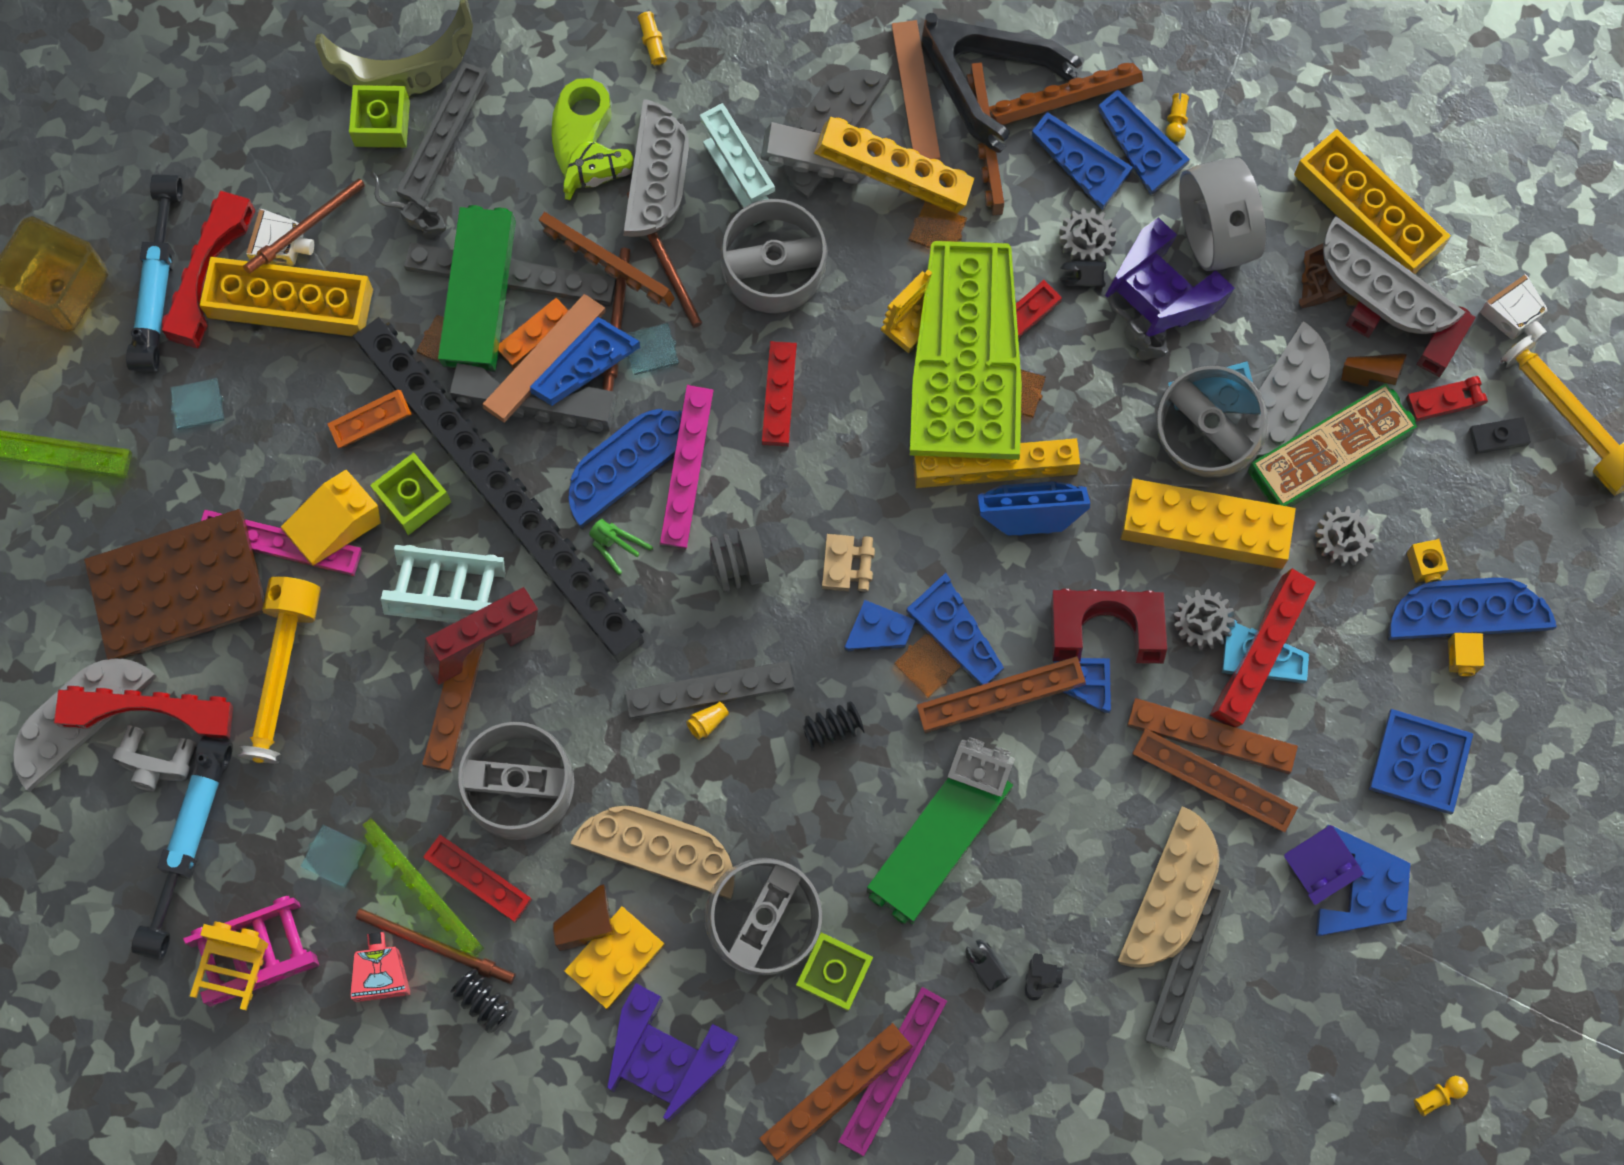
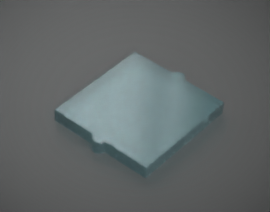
[626,323,679,375]
[171,378,224,430]
[301,825,367,888]

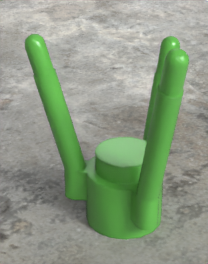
[589,519,653,575]

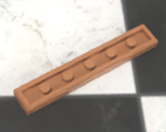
[892,20,941,160]
[483,294,605,423]

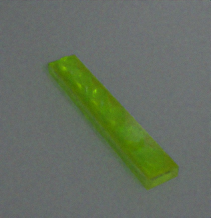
[0,430,132,478]
[362,818,484,956]

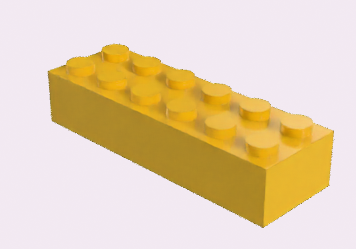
[1294,129,1451,274]
[200,257,373,336]
[1120,479,1296,569]

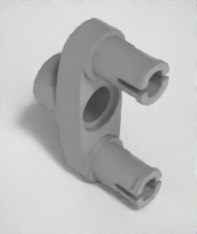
[112,725,197,792]

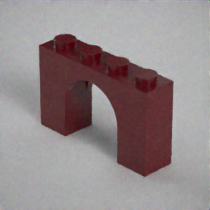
[1346,301,1476,378]
[424,587,538,685]
[1051,589,1167,664]

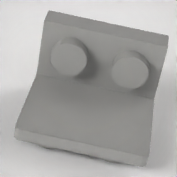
[948,737,1015,797]

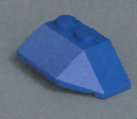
[977,481,1090,536]

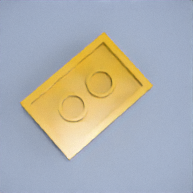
[564,907,665,1010]

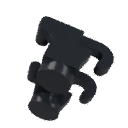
[1025,953,1063,1001]

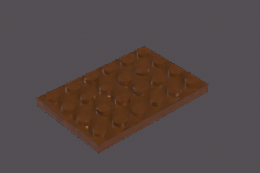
[84,509,265,660]

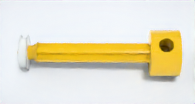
[1500,335,1624,496]
[238,577,321,764]

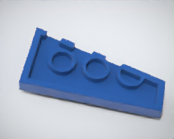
[1098,89,1190,195]
[1031,112,1133,210]
[530,317,640,406]
[906,573,1004,685]

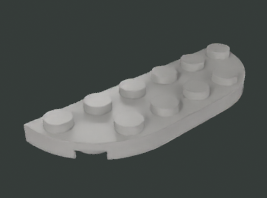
[623,99,689,237]
[1323,217,1465,334]
[1236,321,1330,457]
[13,659,157,792]

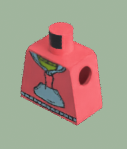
[351,932,411,1002]

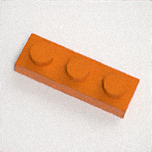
[498,298,569,369]
[327,390,412,448]

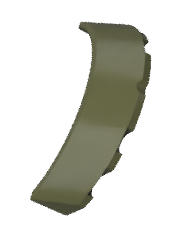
[315,0,473,97]

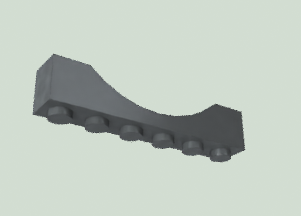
[450,363,617,432]

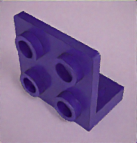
[1284,825,1364,905]

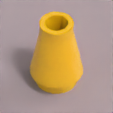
[686,702,729,740]

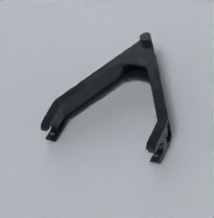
[921,13,1082,153]

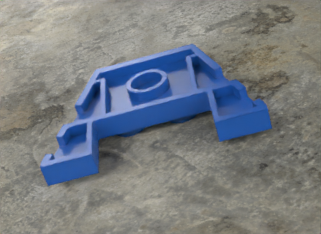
[1316,825,1411,936]

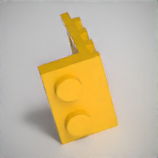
[881,270,932,353]
[190,921,268,1011]

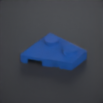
[845,600,916,652]
[1053,658,1111,713]

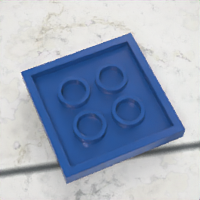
[1369,709,1473,815]

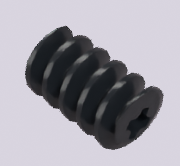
[803,701,865,752]
[450,969,512,1033]

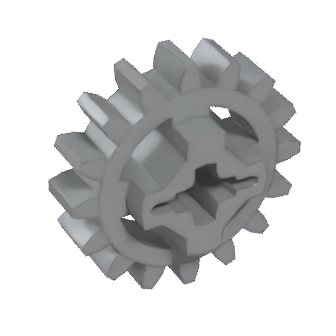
[1059,208,1116,262]
[1315,506,1377,566]
[1174,589,1235,650]

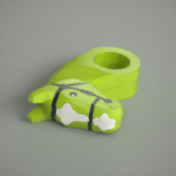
[552,78,634,200]

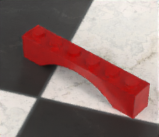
[161,190,256,349]
[1209,568,1316,728]
[54,686,233,739]

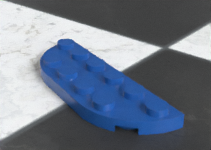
[568,409,682,529]
[1388,578,1557,640]

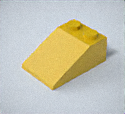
[281,470,381,566]

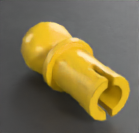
[1165,93,1189,143]
[1414,1076,1468,1117]

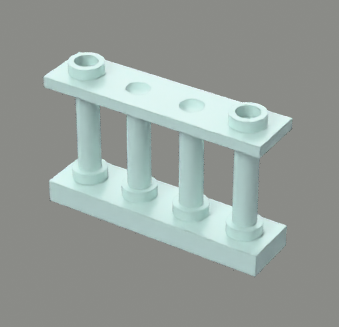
[700,103,775,226]
[381,545,506,623]

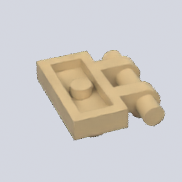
[822,534,875,592]

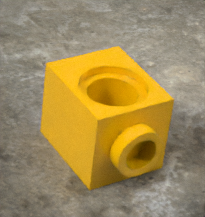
[1407,539,1449,583]
[1448,633,1484,677]

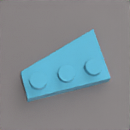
[1168,362,1261,415]
[1222,620,1309,683]

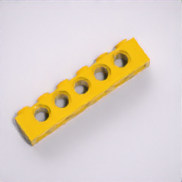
[814,117,974,214]
[913,438,1080,488]

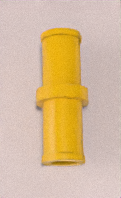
[637,12,667,65]

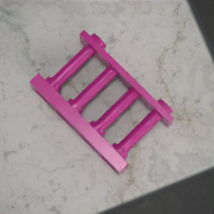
[183,896,320,1007]

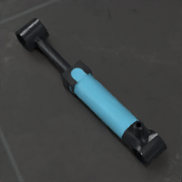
[126,174,183,372]
[131,736,233,960]

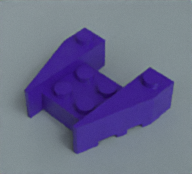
[1105,217,1235,337]
[607,983,739,1122]

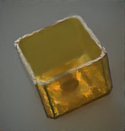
[0,216,109,333]

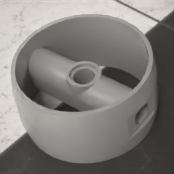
[1179,157,1266,271]
[721,199,827,314]
[1156,366,1269,478]
[458,722,575,840]
[704,858,822,975]

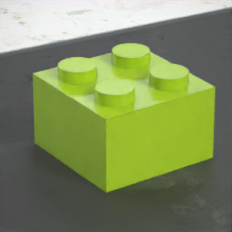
[349,85,410,148]
[370,452,452,535]
[796,932,873,1012]

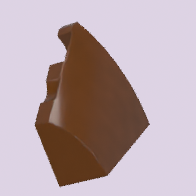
[1299,243,1349,308]
[1341,353,1407,387]
[553,884,613,951]

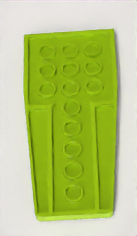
[910,241,1022,460]

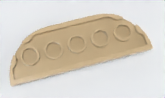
[571,806,735,900]
[1118,806,1219,968]

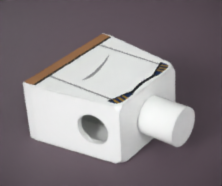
[246,209,314,266]
[1480,274,1547,341]

